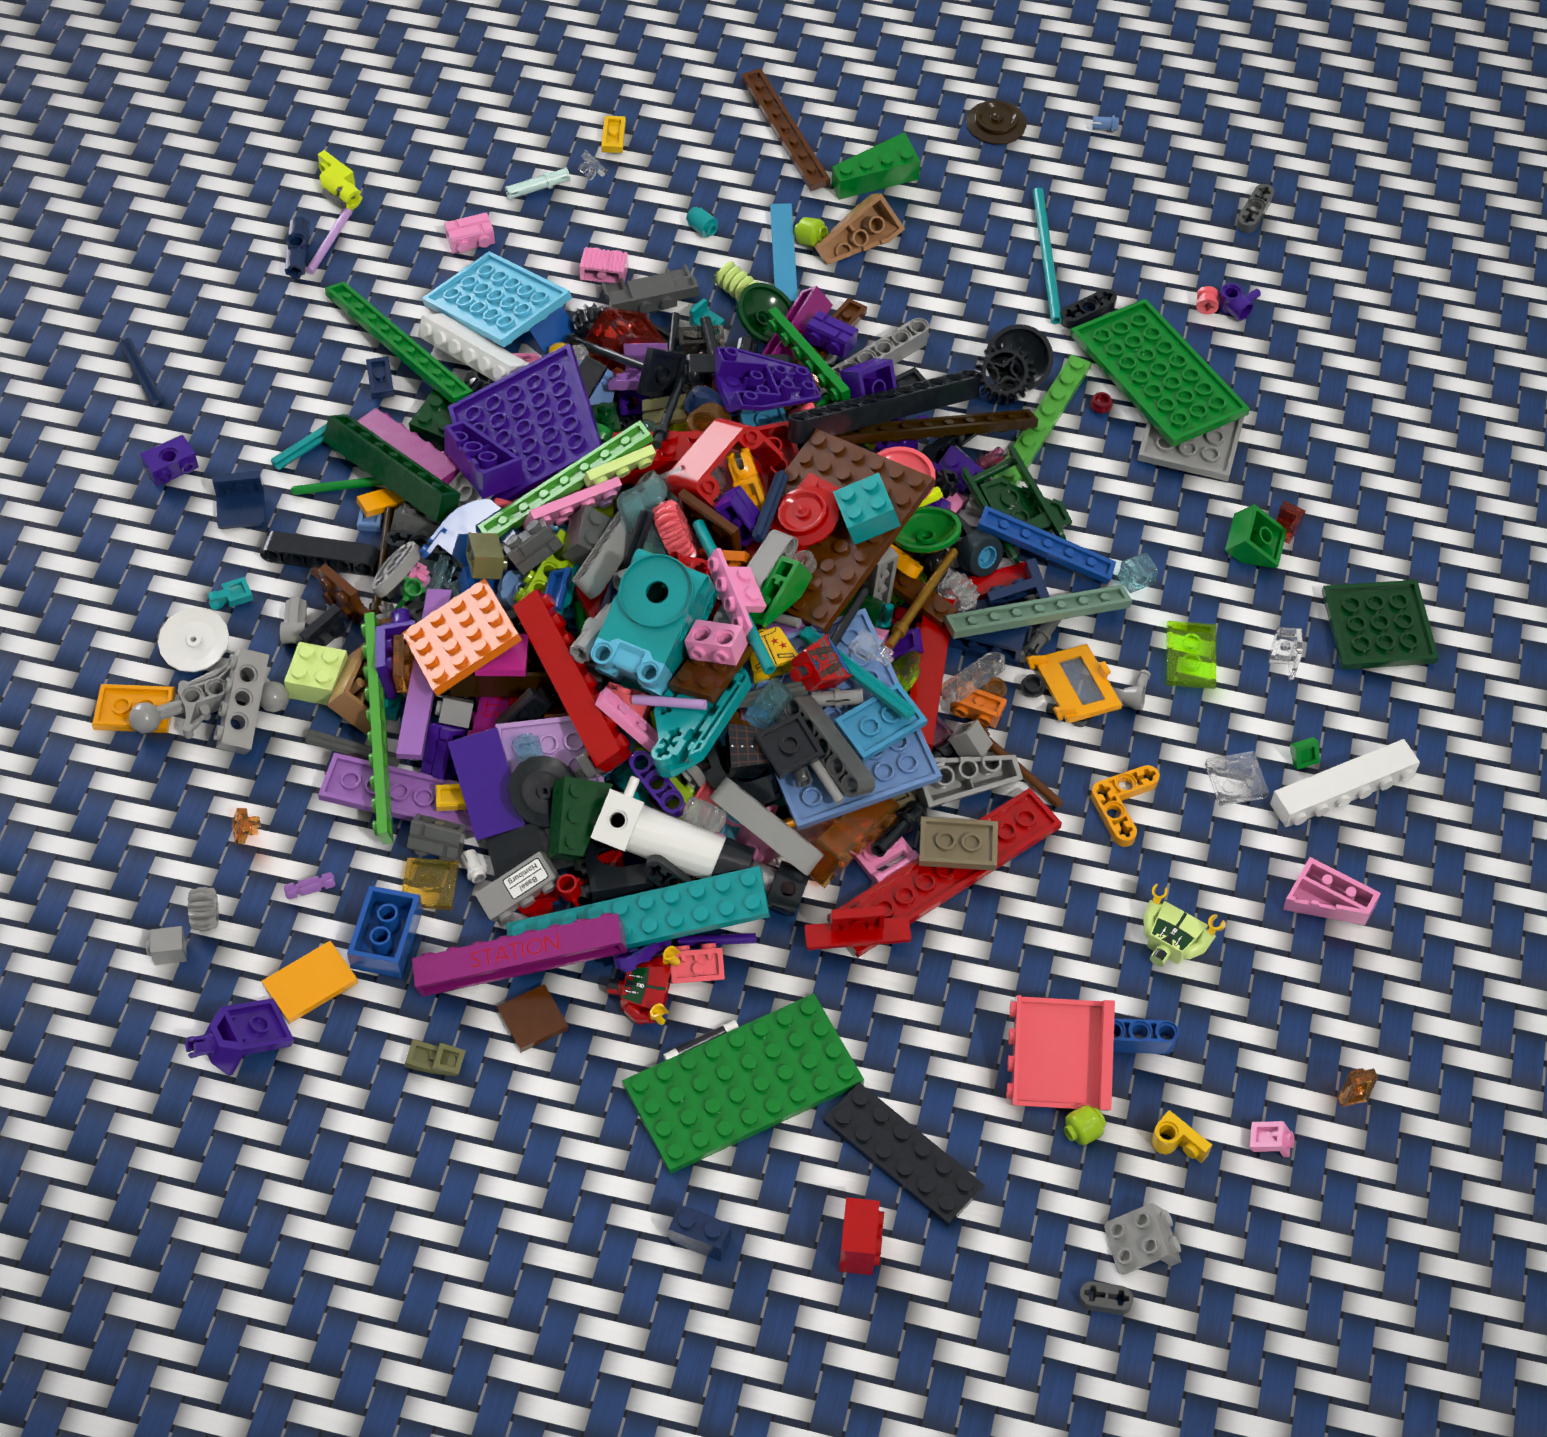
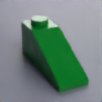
[749,555,813,628]

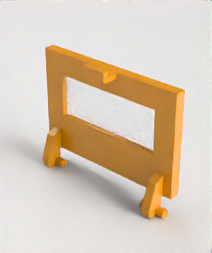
[1025,644,1122,724]

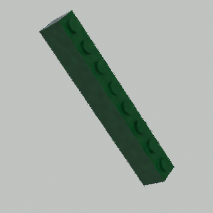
[323,414,461,523]

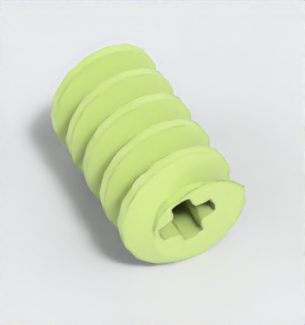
[714,261,759,301]

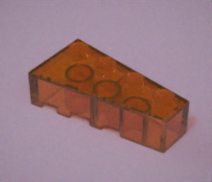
[810,798,900,889]

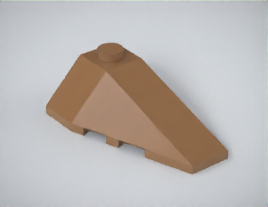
[814,193,905,265]

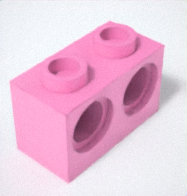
[684,619,748,666]

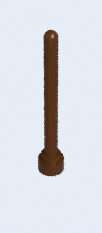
[979,722,1063,808]

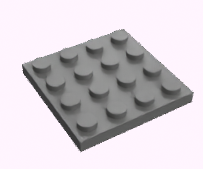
[1137,417,1244,481]

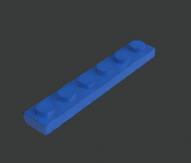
[977,506,1116,585]

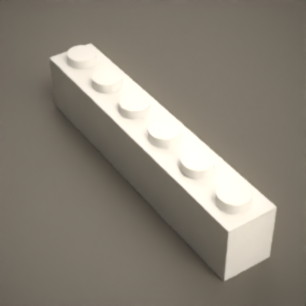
[418,313,529,381]
[1270,739,1420,828]

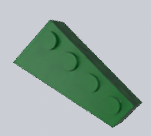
[831,132,920,200]

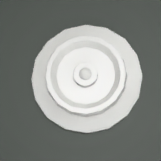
[158,607,229,673]

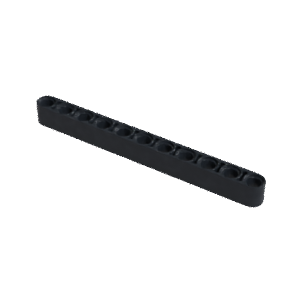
[787,370,981,444]

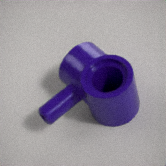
[1218,283,1261,321]

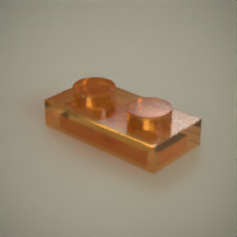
[1338,1068,1378,1107]

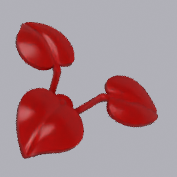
[517,849,624,918]

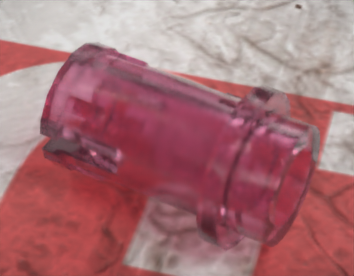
[976,447,1006,469]

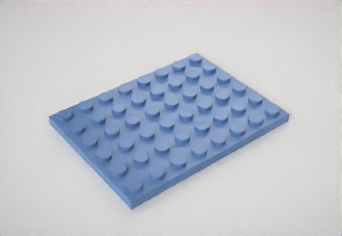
[743,608,942,831]

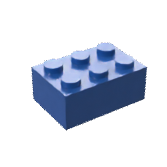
[347,885,423,978]

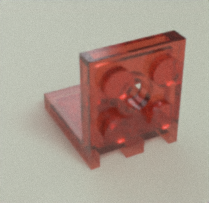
[578,307,666,371]

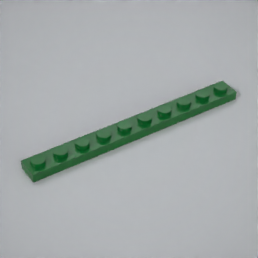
[325,281,473,404]

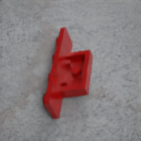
[804,905,911,950]

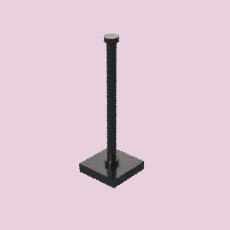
[566,333,687,397]

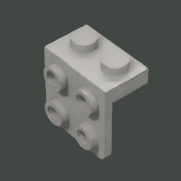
[1104,1203,1181,1275]

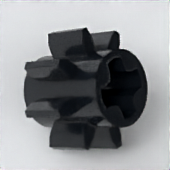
[934,468,959,499]

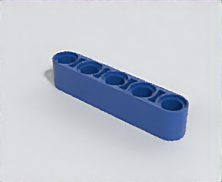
[1113,1019,1179,1054]

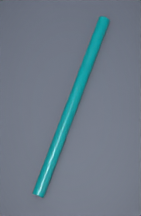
[1033,188,1062,324]
[692,519,776,674]

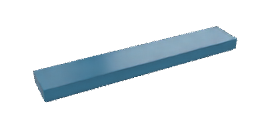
[770,203,798,304]

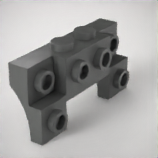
[601,264,699,316]

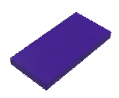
[448,727,526,841]

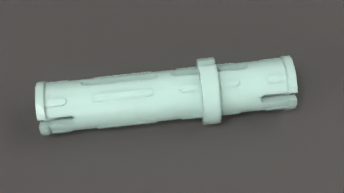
[505,167,571,200]

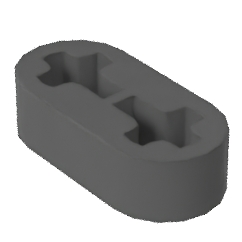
[1078,1281,1134,1315]

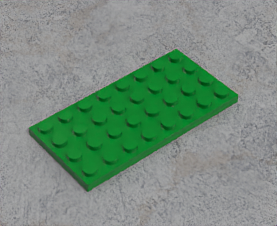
[1070,299,1250,447]
[622,993,864,1174]

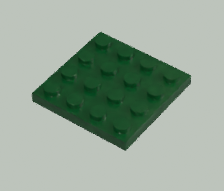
[1322,580,1439,670]

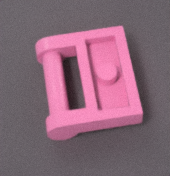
[853,837,919,885]

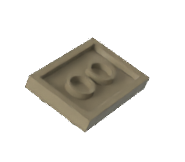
[919,816,998,871]

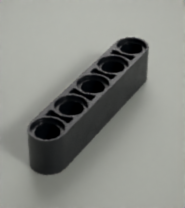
[683,354,794,385]
[260,531,379,576]

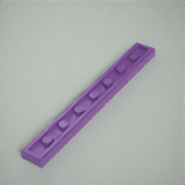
[396,589,453,760]

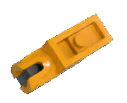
[726,447,765,512]

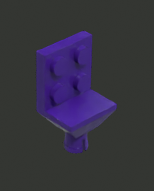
[375,608,416,700]
[185,998,294,1076]

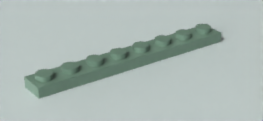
[944,585,1132,639]

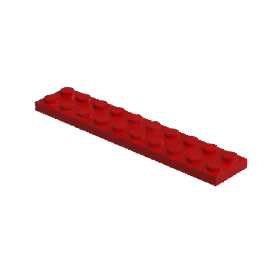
[827,788,1062,958]

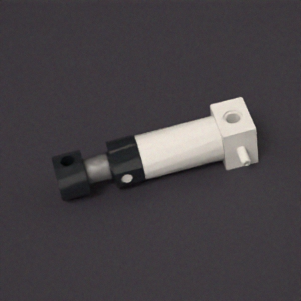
[590,776,811,917]

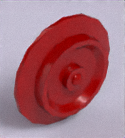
[771,486,840,547]

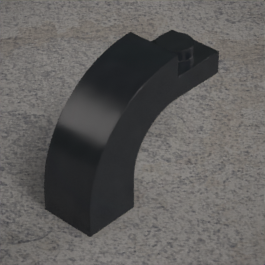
[702,737,782,805]

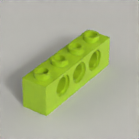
[511,529,575,611]

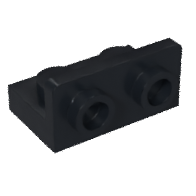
[495,687,553,724]

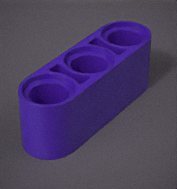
[629,751,686,818]

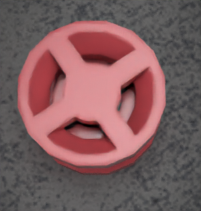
[1196,286,1219,314]

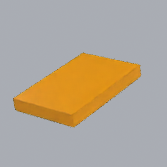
[92,684,176,733]
[261,941,358,1024]

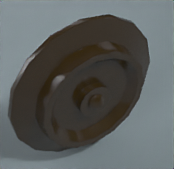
[966,100,1027,145]

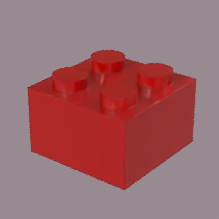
[839,1197,885,1275]

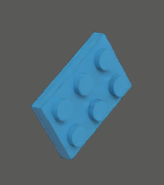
[835,682,927,762]

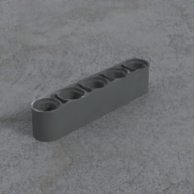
[783,695,875,797]

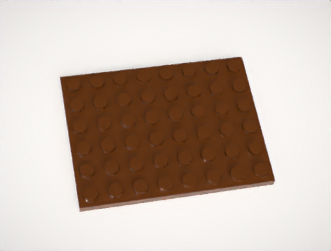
[727,429,936,634]

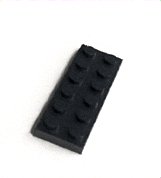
[823,1082,984,1227]

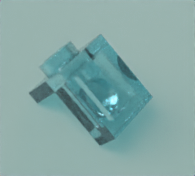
[512,733,544,764]

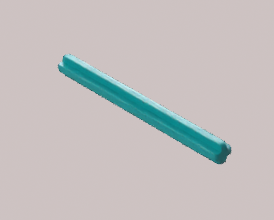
[800,626,915,720]

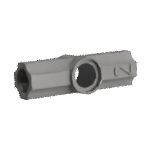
[570,602,612,664]

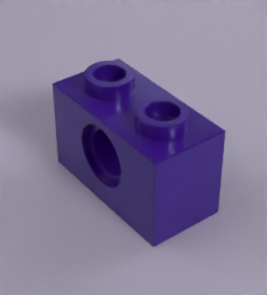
[140,434,199,487]

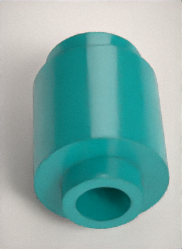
[686,207,718,237]

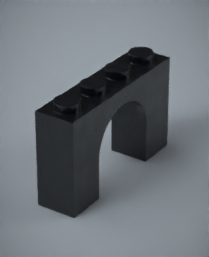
[579,814,654,904]

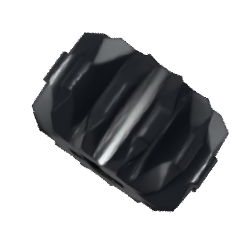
[572,303,611,342]

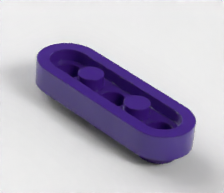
[613,940,671,972]

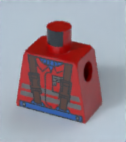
[790,634,852,692]

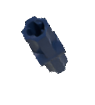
[285,217,310,278]

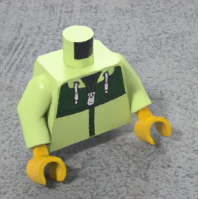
[1143,884,1226,967]

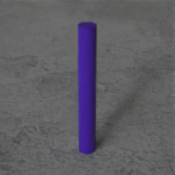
[678,933,756,946]

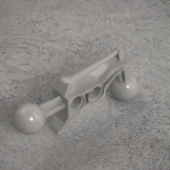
[129,665,289,739]

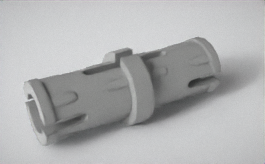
[812,688,864,708]

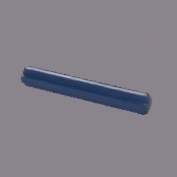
[120,338,163,406]
[752,470,789,543]

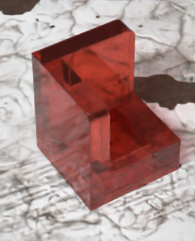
[1276,501,1306,544]

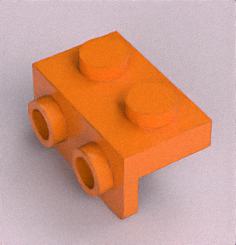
[950,683,1007,728]

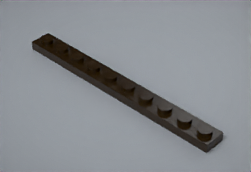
[833,409,1039,445]

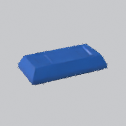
[544,567,572,612]

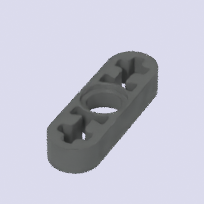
[1237,184,1274,233]

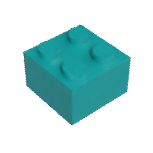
[833,473,901,545]

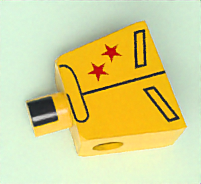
[746,624,798,684]

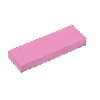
[595,687,659,753]

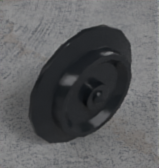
[508,755,576,828]

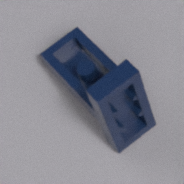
[985,558,1050,608]

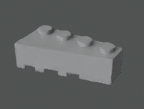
[916,755,1023,809]

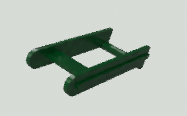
[961,444,1066,566]

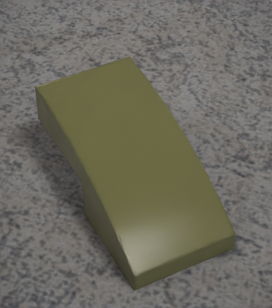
[404,1039,466,1076]

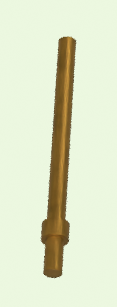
[885,548,958,650]

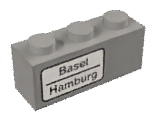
[475,851,560,923]

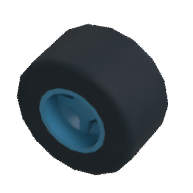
[957,530,1003,577]

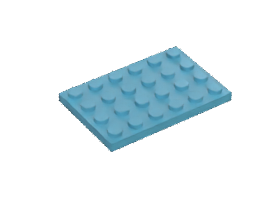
[422,251,572,347]

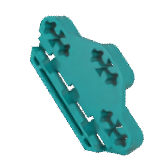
[651,666,752,778]

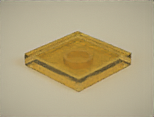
[402,858,459,911]

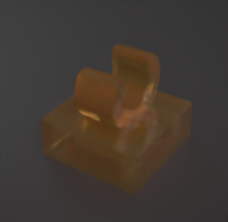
[232,808,261,844]

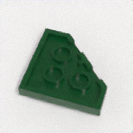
[978,477,1072,547]

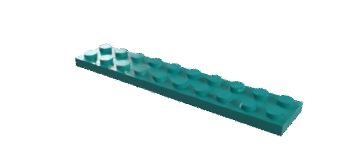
[506,866,770,949]

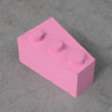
[1283,857,1381,925]

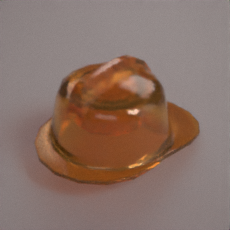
[685,403,732,431]

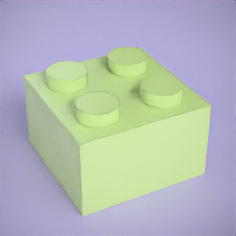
[284,642,348,705]

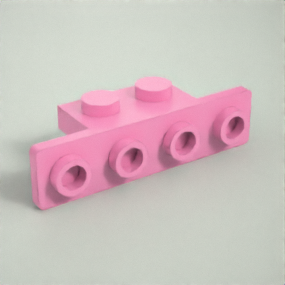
[707,548,766,637]

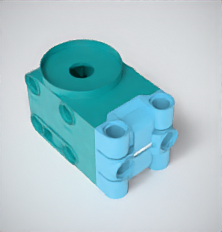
[591,548,718,696]

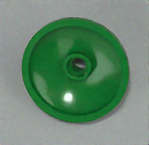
[893,506,962,554]

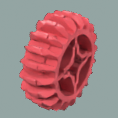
[652,499,700,558]

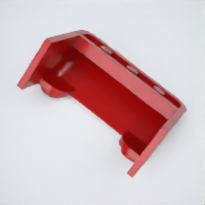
[665,418,784,510]

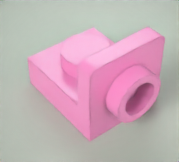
[1250,1121,1294,1157]

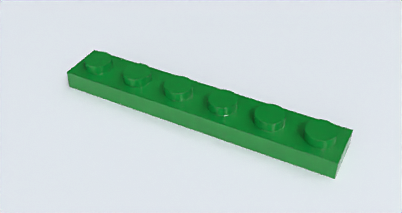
[767,306,850,402]

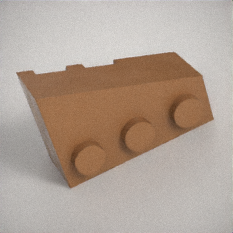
[327,642,371,734]

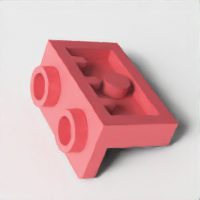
[670,943,725,984]

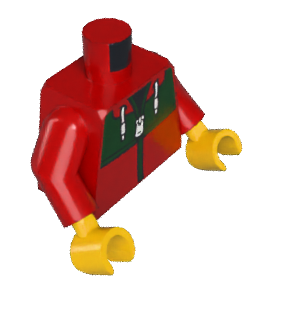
[607,946,681,1025]

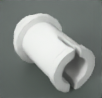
[461,849,487,883]

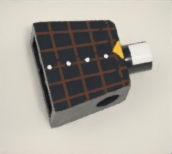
[725,723,770,779]

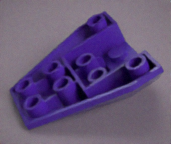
[715,347,822,414]

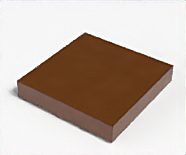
[497,984,569,1053]

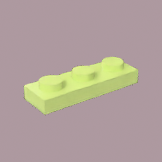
[584,444,656,488]

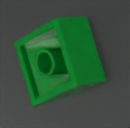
[1225,504,1287,568]

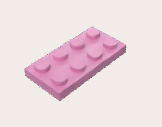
[523,476,622,530]

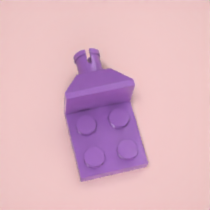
[608,343,668,390]

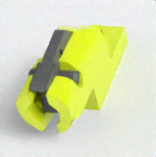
[318,150,362,210]

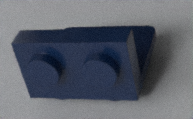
[212,471,265,529]

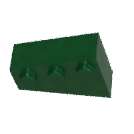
[547,776,613,861]

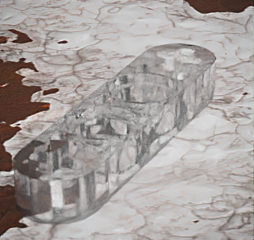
[941,652,1005,702]

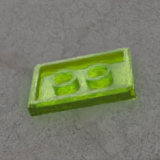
[1166,621,1216,689]

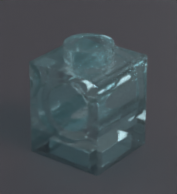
[1118,552,1158,593]

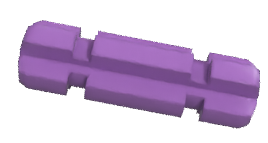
[284,872,335,899]

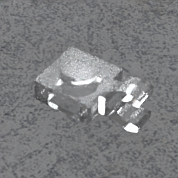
[848,628,894,667]

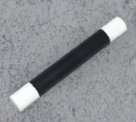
[663,1020,738,1061]

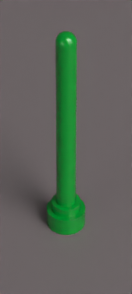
[291,477,384,495]

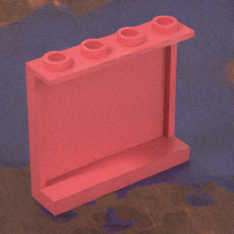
[1006,995,1115,1111]

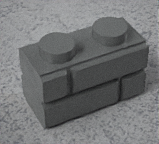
[503,517,563,575]
[407,814,467,862]

